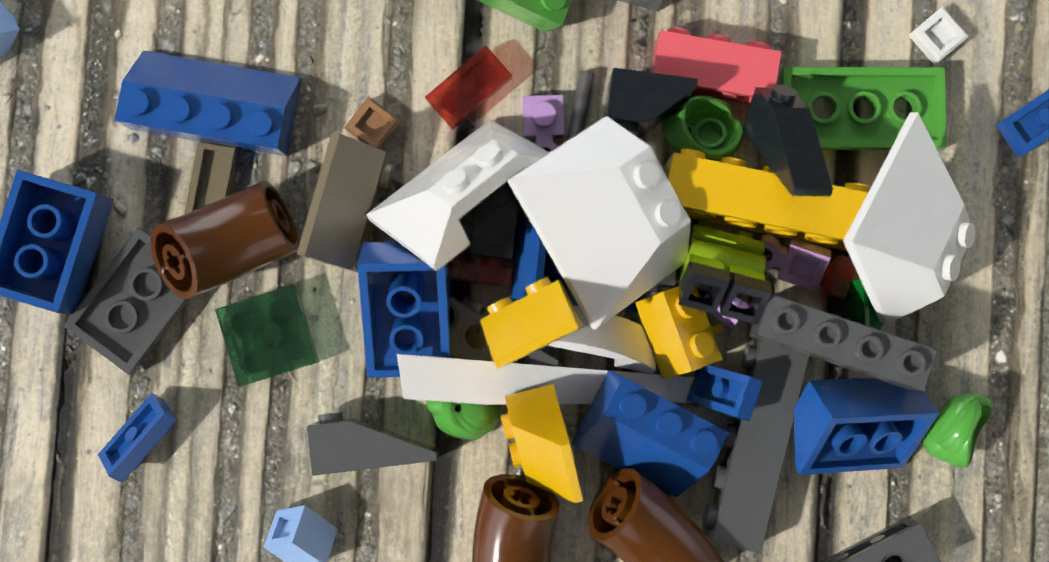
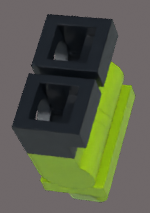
[678,219,772,324]

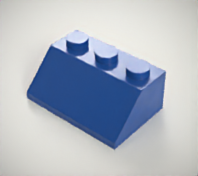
[571,370,729,497]
[793,378,939,475]

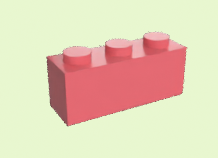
[650,27,782,105]

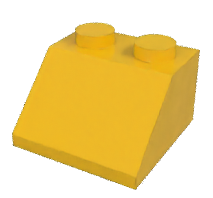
[480,277,584,369]
[501,384,583,503]

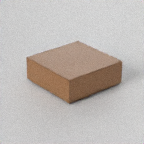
[344,96,401,150]

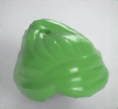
[662,96,744,161]
[921,393,994,468]
[425,400,501,440]

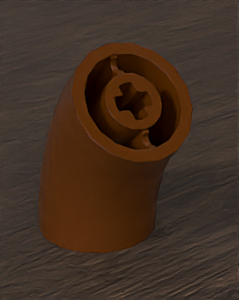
[150,180,300,299]
[587,468,724,562]
[472,474,559,562]

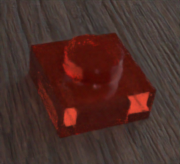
[819,255,856,301]

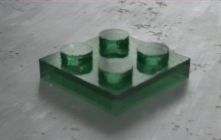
[215,285,320,387]

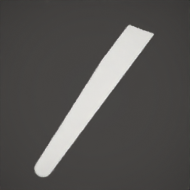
[397,354,694,405]

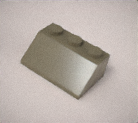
[297,131,394,273]

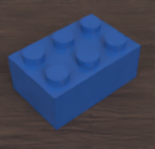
[0,169,114,314]

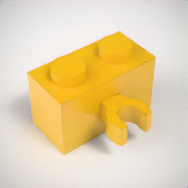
[635,286,724,380]

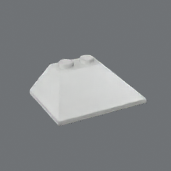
[844,112,976,324]
[507,116,691,329]
[366,120,549,271]

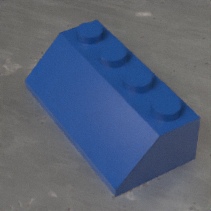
[114,51,302,157]

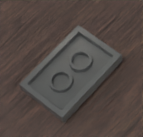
[63,228,190,375]

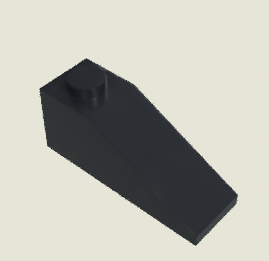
[743,84,833,197]

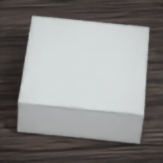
[908,6,969,65]

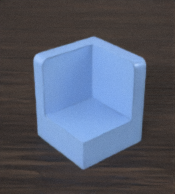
[263,505,337,562]

